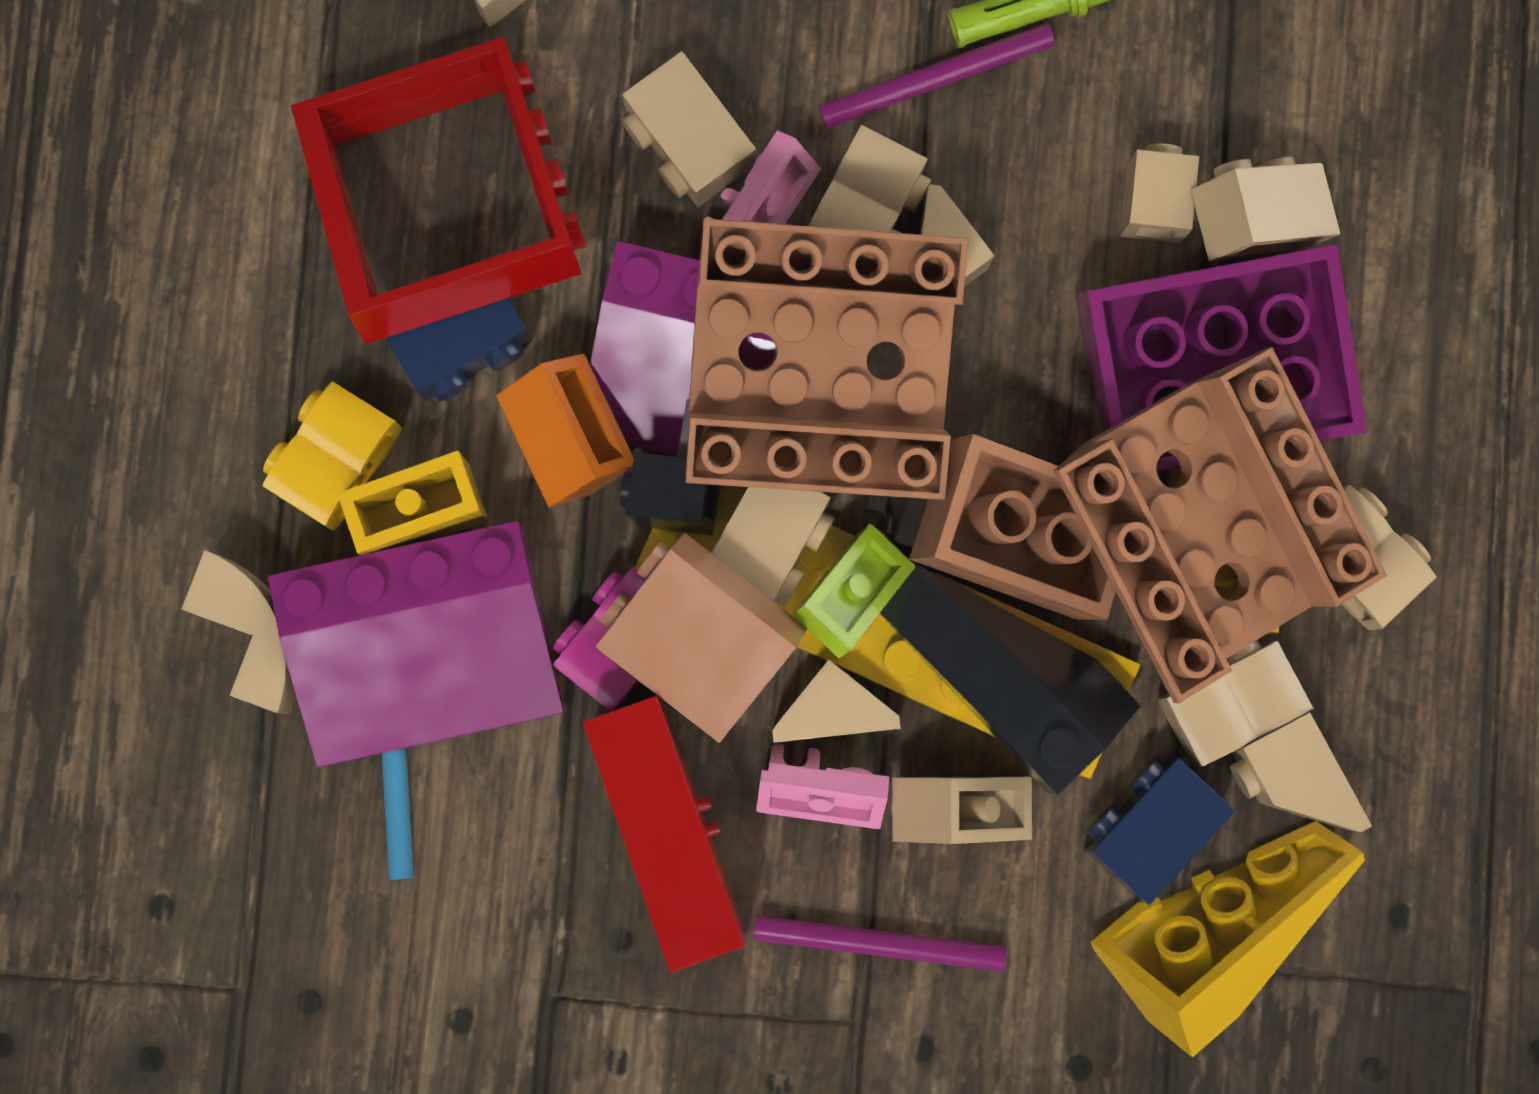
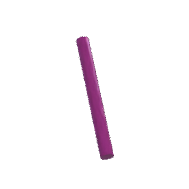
[818,23,1055,129]
[753,915,1007,972]

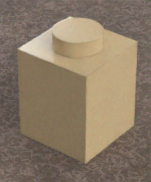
[1120,144,1199,244]

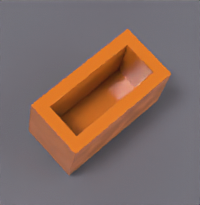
[496,353,634,508]

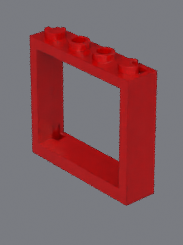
[290,37,586,344]

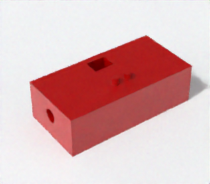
[582,696,746,973]

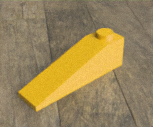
[1091,821,1365,1058]

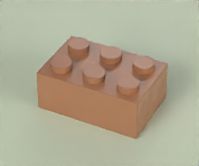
[909,434,1116,620]

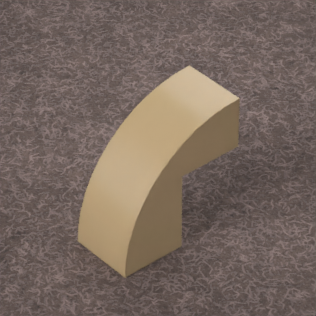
[181,550,296,714]

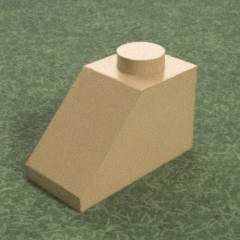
[1230,712,1372,832]
[891,777,1032,844]

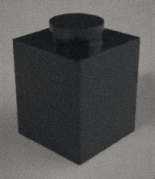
[620,452,721,536]

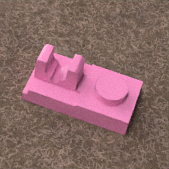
[705,130,821,224]
[756,743,890,829]

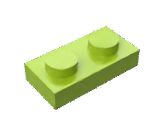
[792,523,916,658]

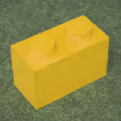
[337,450,489,555]

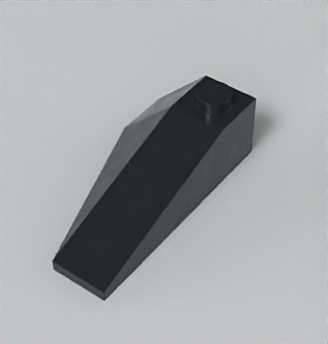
[879,564,1141,795]

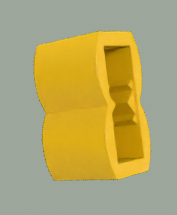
[262,381,402,532]

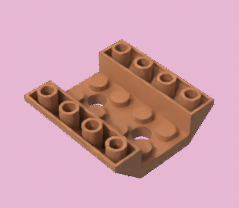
[685,218,969,500]
[1054,347,1387,703]

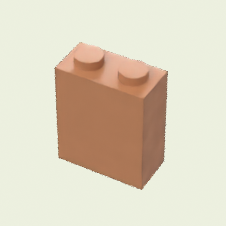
[596,533,807,743]

